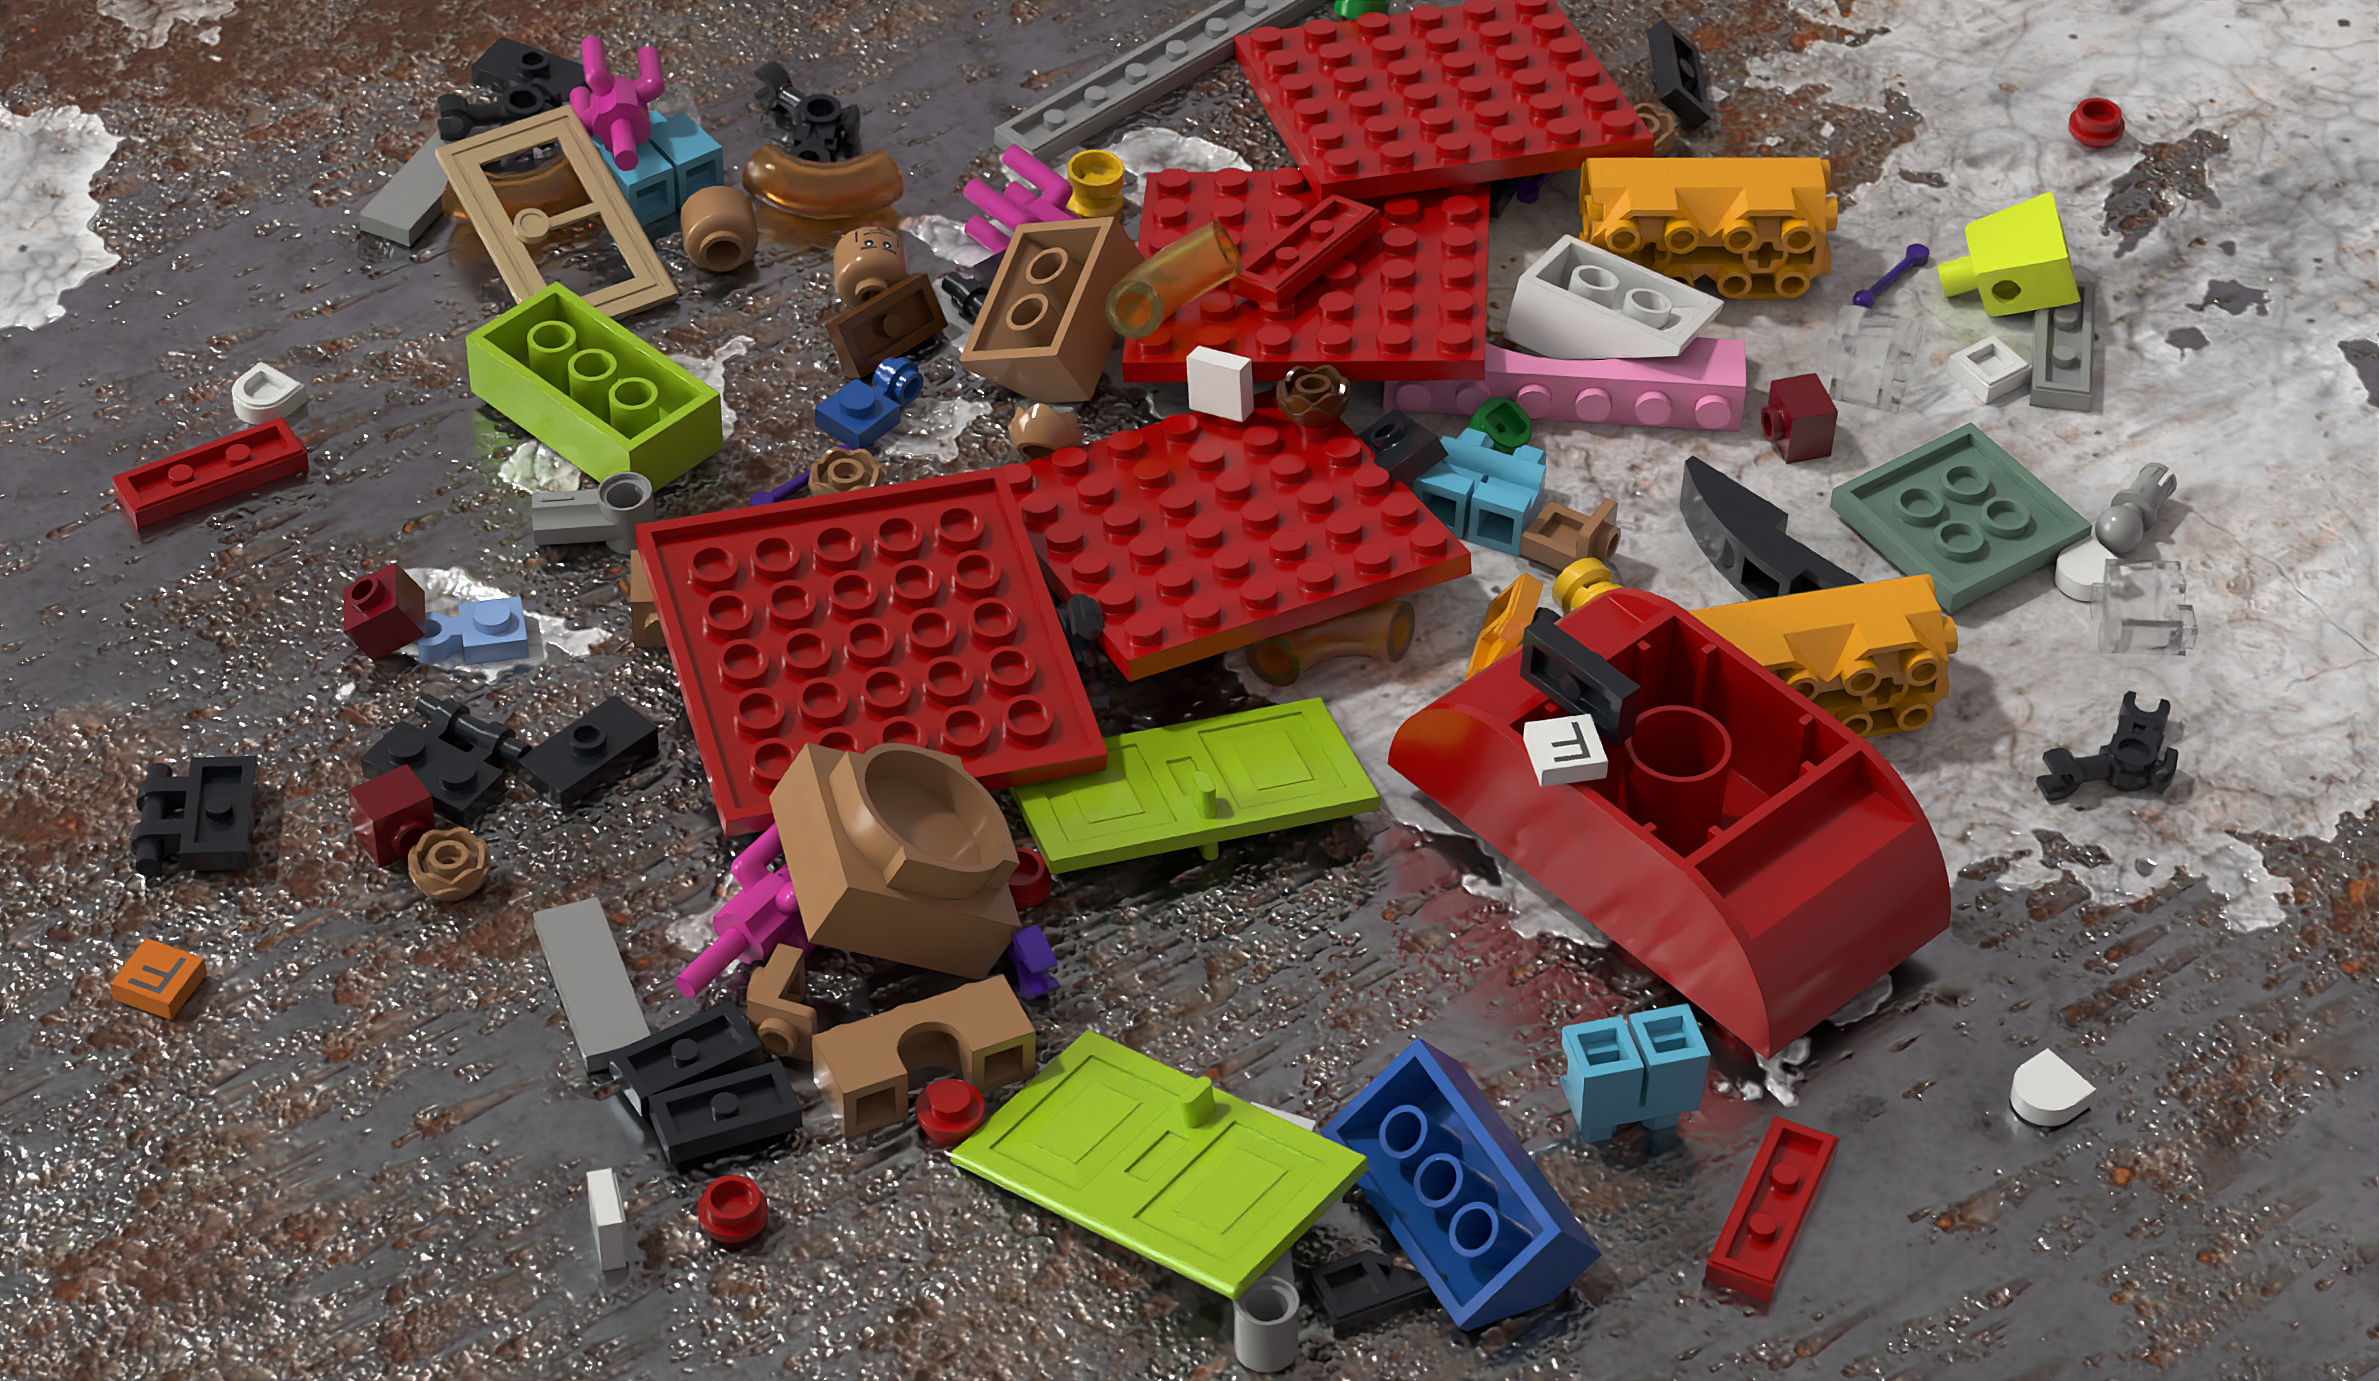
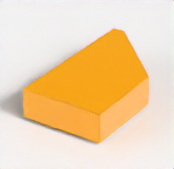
[1465,572,1544,680]

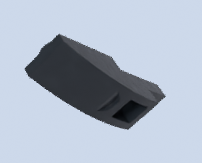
[1679,455,1864,601]

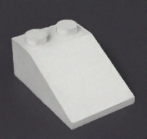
[1503,234,1724,360]

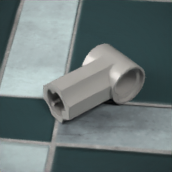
[531,472,657,555]
[1233,1248,1300,1373]

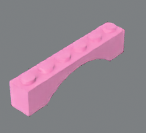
[1383,337,1746,432]

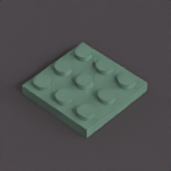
[1830,422,2093,613]

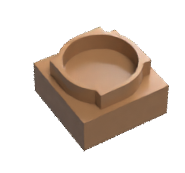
[769,742,1022,981]

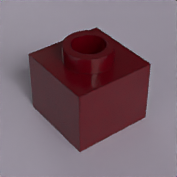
[1761,373,1838,464]
[343,562,426,662]
[348,764,436,867]

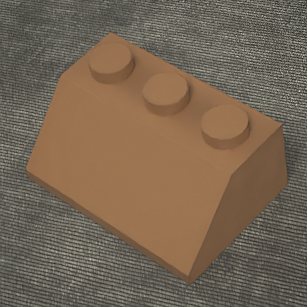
[958,216,1148,403]

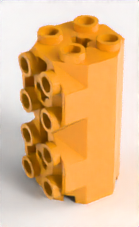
[1578,158,1838,300]
[1687,574,1958,738]

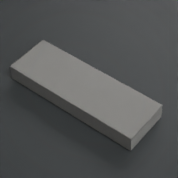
[359,117,490,246]
[2030,280,2096,412]
[533,897,651,1072]

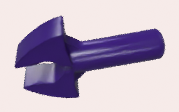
[1004,924,1061,999]

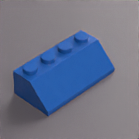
[1320,1037,1602,1331]

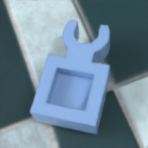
[418,596,529,665]

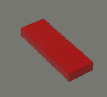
[1228,194,1381,309]
[112,417,309,529]
[1704,1116,1840,1303]

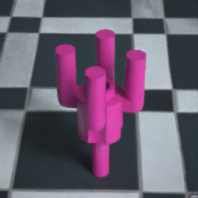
[569,36,665,171]
[963,144,1082,254]
[675,822,819,998]

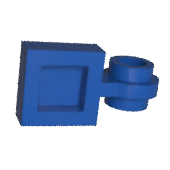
[815,357,924,450]

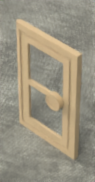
[435,104,680,321]

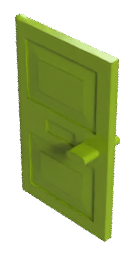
[1009,697,1380,875]
[950,1029,1369,1300]

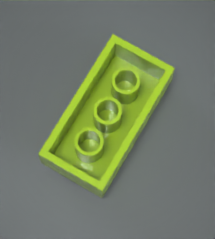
[466,281,723,493]

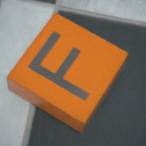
[110,938,207,1020]

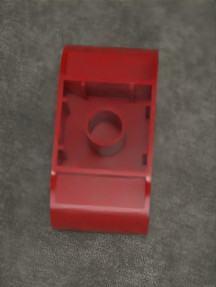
[1387,588,1951,1060]

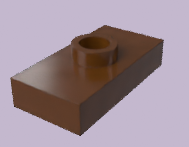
[825,273,949,379]

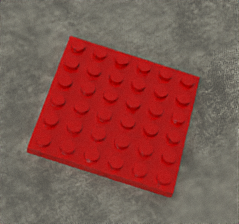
[1233,0,1655,203]
[1122,167,1491,383]
[1002,384,1472,682]
[635,467,1108,837]

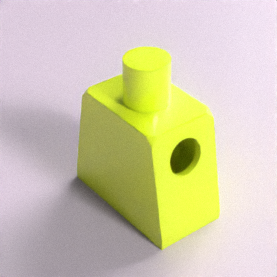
[1937,191,2081,317]

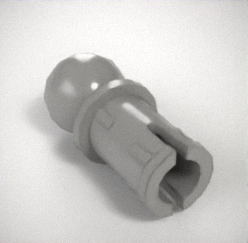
[2095,462,2177,554]

